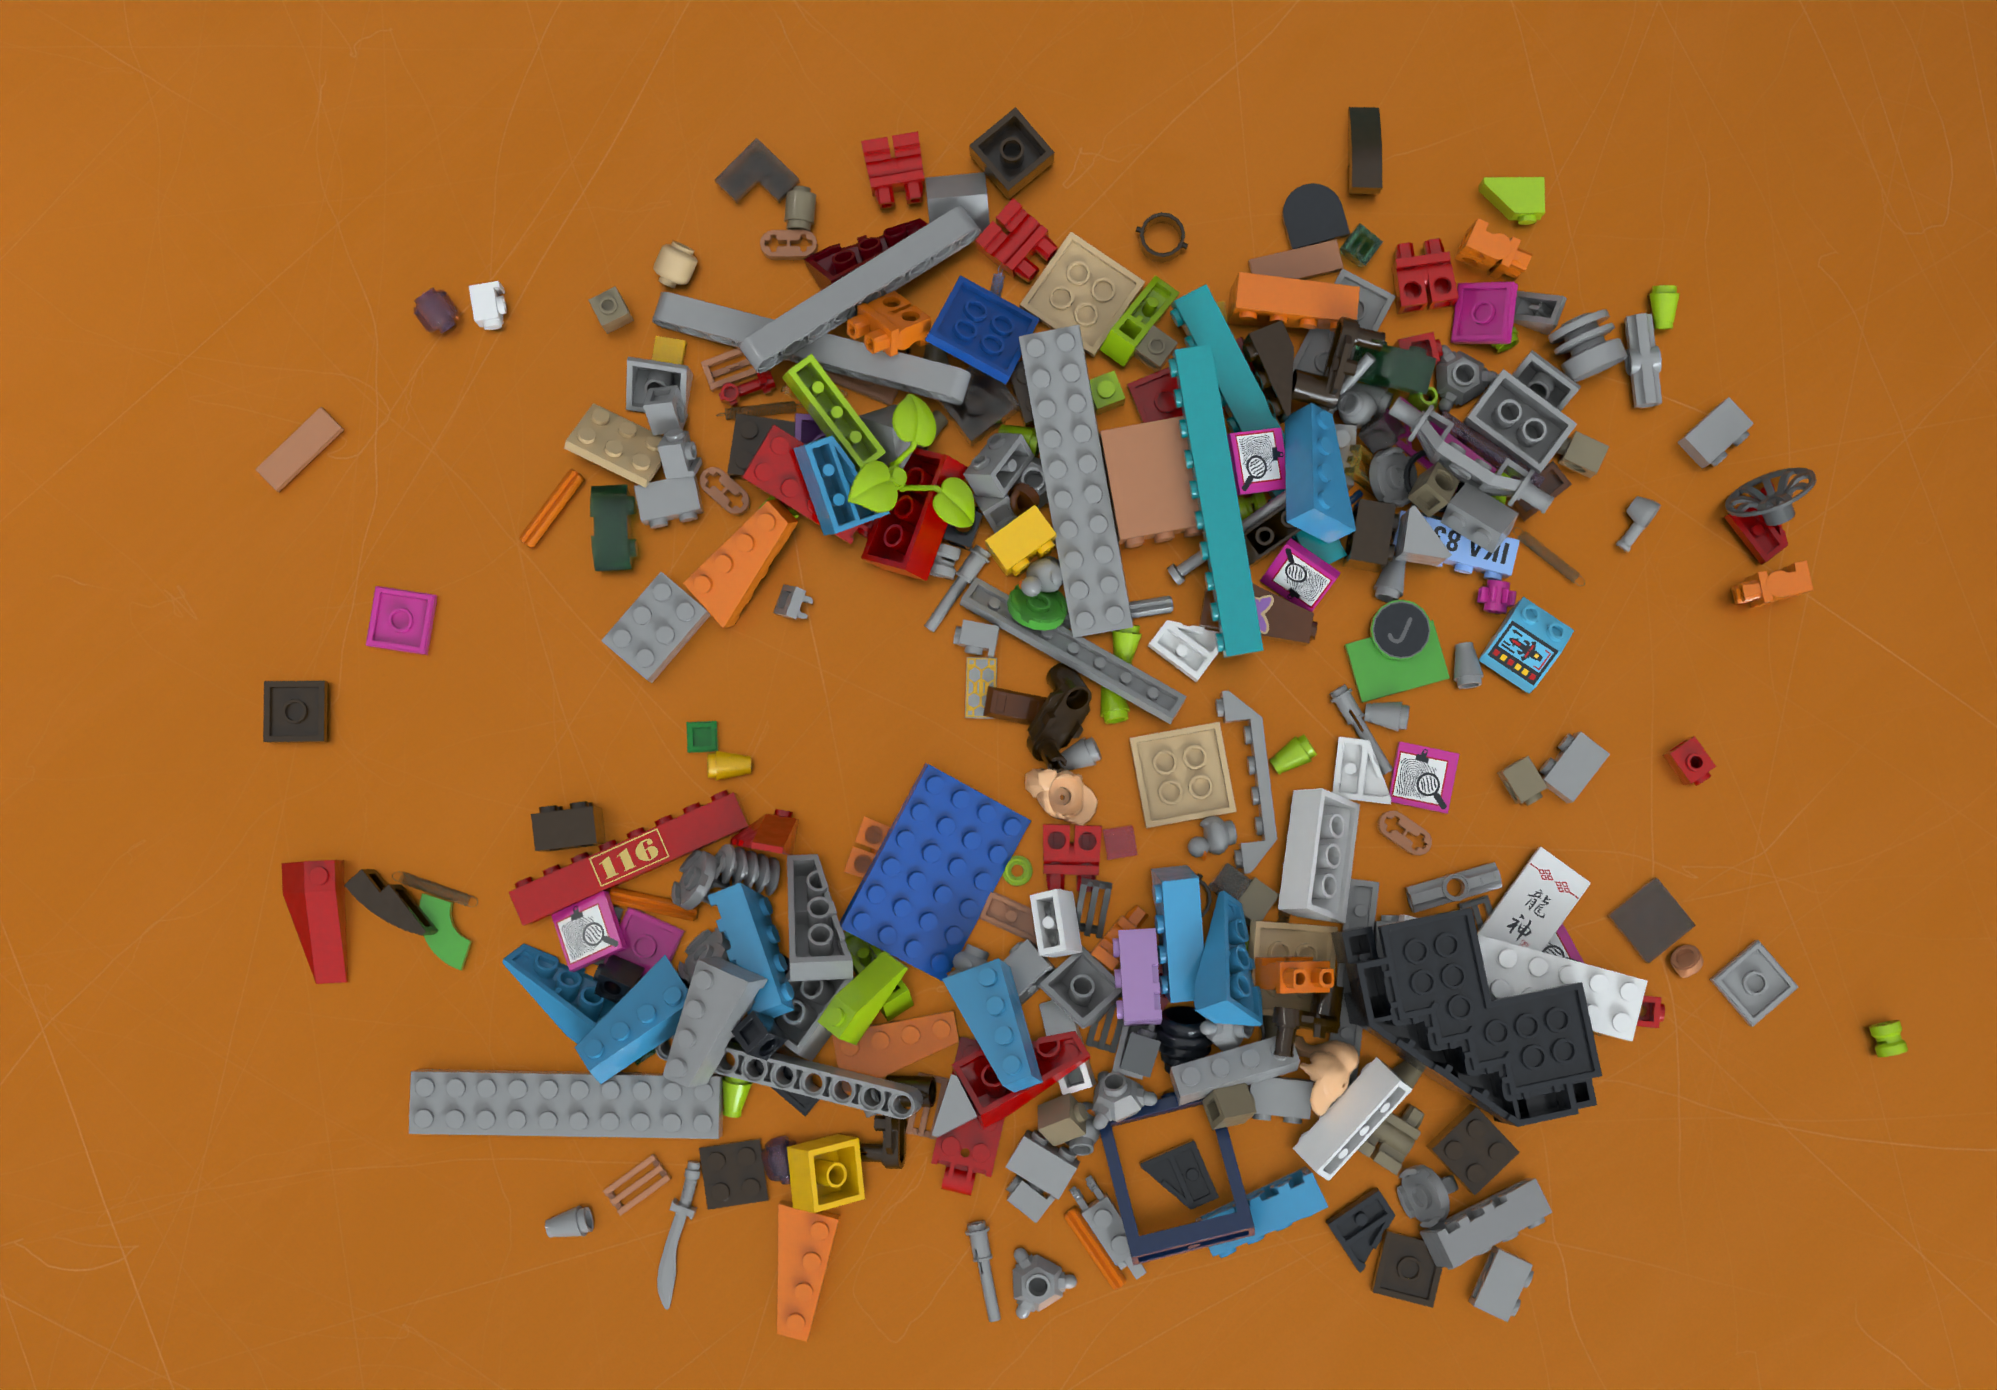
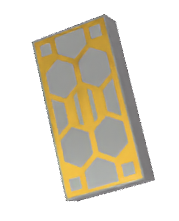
[965,657,997,719]

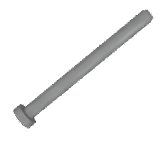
[1167,490,1286,585]

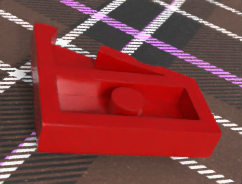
[1724,482,1788,565]

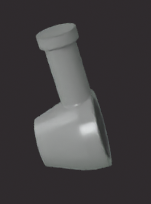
[1616,496,1661,552]

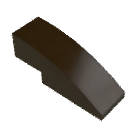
[1348,107,1382,194]
[344,869,438,936]

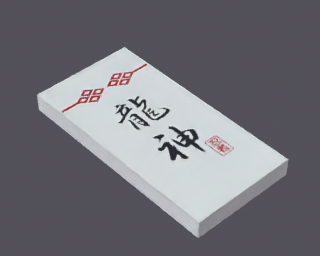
[1477,847,1591,952]

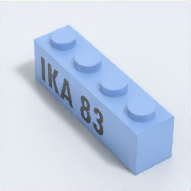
[1390,510,1520,581]

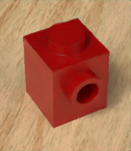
[1663,736,1716,786]

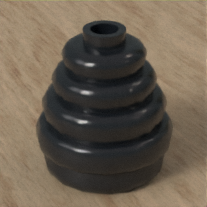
[1154,1006,1213,1074]

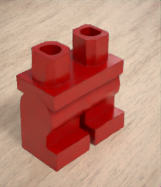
[861,131,925,209]
[975,198,1058,283]
[1392,238,1459,314]
[1043,824,1102,892]

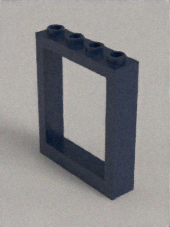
[1100,1092,1255,1266]

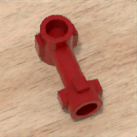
[719,371,776,407]

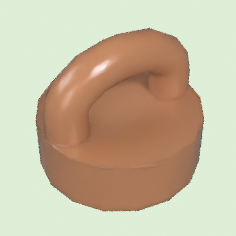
[1670,945,1704,978]

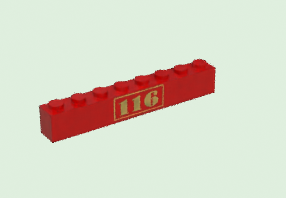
[508,790,750,926]

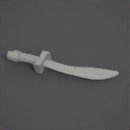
[657,1160,701,1310]

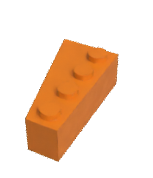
[1227,272,1360,332]
[683,499,799,628]
[832,1010,960,1094]
[777,1200,841,1342]

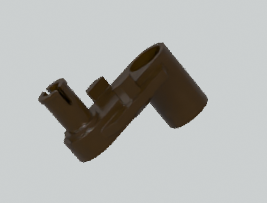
[1292,316,1385,409]
[1027,663,1092,773]
[1272,985,1344,1058]
[859,1075,936,1169]

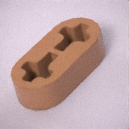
[760,230,818,260]
[700,467,751,516]
[1377,811,1432,855]

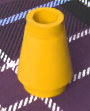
[707,750,751,781]

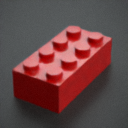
[861,448,968,581]

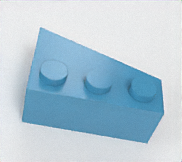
[793,436,891,536]

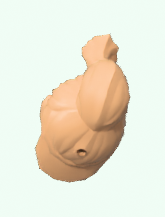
[1025,768,1098,825]
[1294,1036,1359,1116]

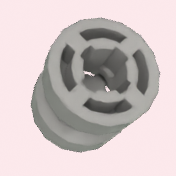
[930,543,961,580]

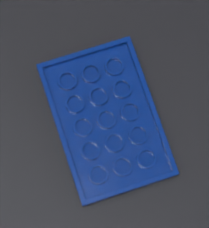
[839,763,1031,981]

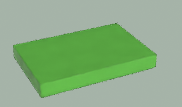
[1344,620,1450,703]

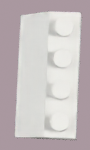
[1278,788,1360,923]

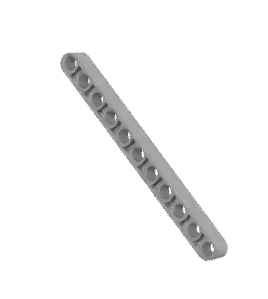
[652,292,971,405]

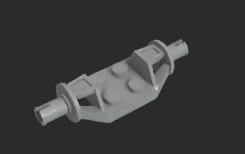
[1388,398,1555,514]

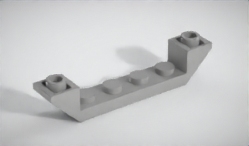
[1215,690,1277,874]

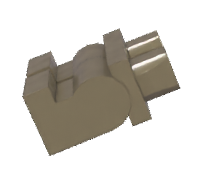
[1358,1104,1425,1176]

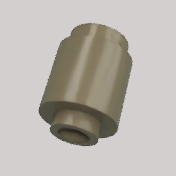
[784,186,816,231]

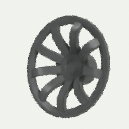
[1725,467,1817,526]

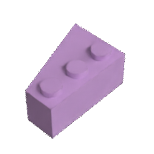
[1112,928,1162,1026]

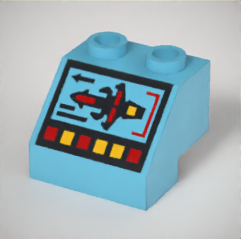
[1479,597,1574,694]

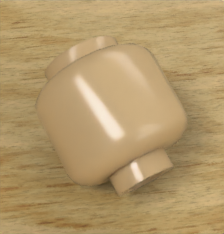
[653,241,698,288]

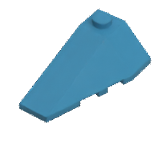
[1194,891,1263,1026]
[502,944,616,1044]

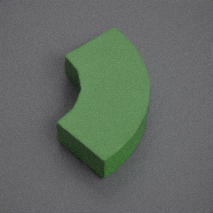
[419,893,472,970]

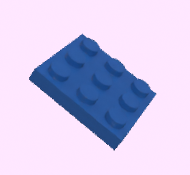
[925,275,1039,384]

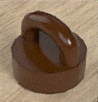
[1009,483,1040,517]

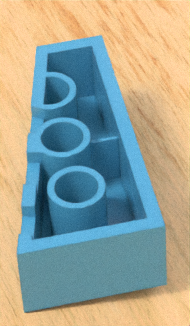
[1285,403,1356,544]
[1151,865,1204,1003]
[708,883,794,1018]
[575,955,688,1084]
[942,958,1043,1093]
[1195,1166,1328,1258]

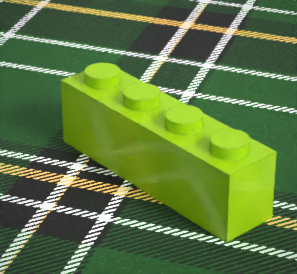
[782,353,886,472]

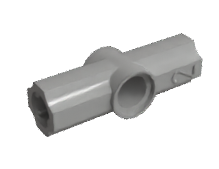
[1624,313,1662,408]
[1405,862,1502,913]

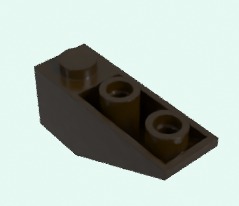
[1242,320,1294,424]
[1244,503,1301,568]

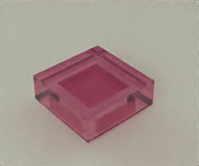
[1103,825,1138,860]

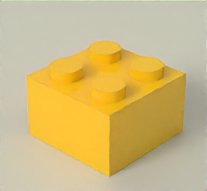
[985,505,1057,577]
[787,1134,865,1213]

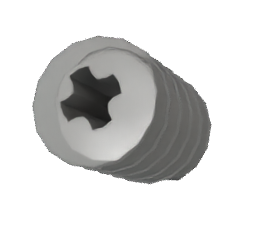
[714,844,780,896]

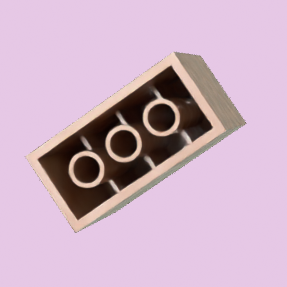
[1099,416,1241,548]

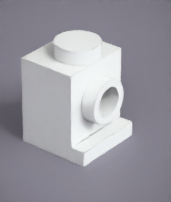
[469,281,507,330]

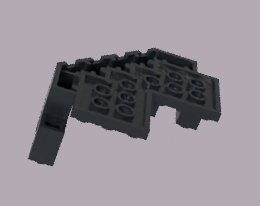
[1331,908,1602,1127]

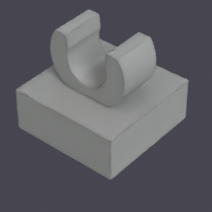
[773,584,813,619]

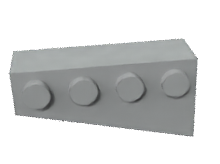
[787,854,853,981]
[662,957,768,1088]
[1420,1178,1552,1270]

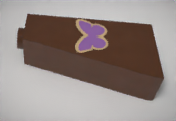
[1199,568,1318,646]

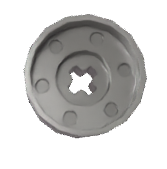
[1548,309,1628,382]

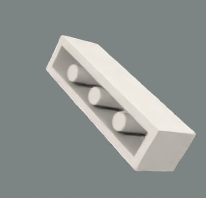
[1293,1057,1413,1181]

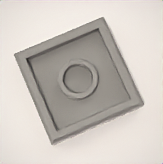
[1710,940,1799,1027]

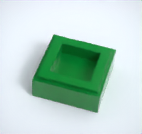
[686,721,719,753]

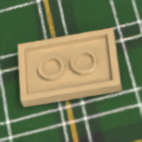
[564,403,663,488]

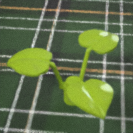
[848,394,975,528]

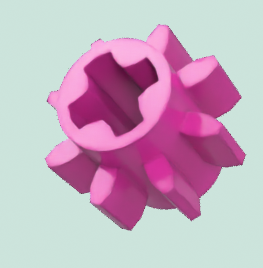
[1477,580,1517,614]

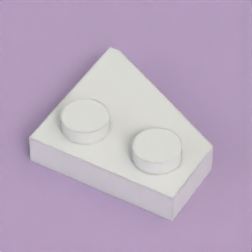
[1148,620,1220,682]
[1332,736,1392,804]

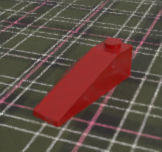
[730,809,799,855]
[282,860,348,984]
[951,1031,1091,1129]

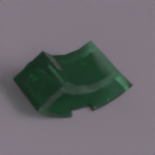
[1352,339,1437,395]
[590,484,638,571]

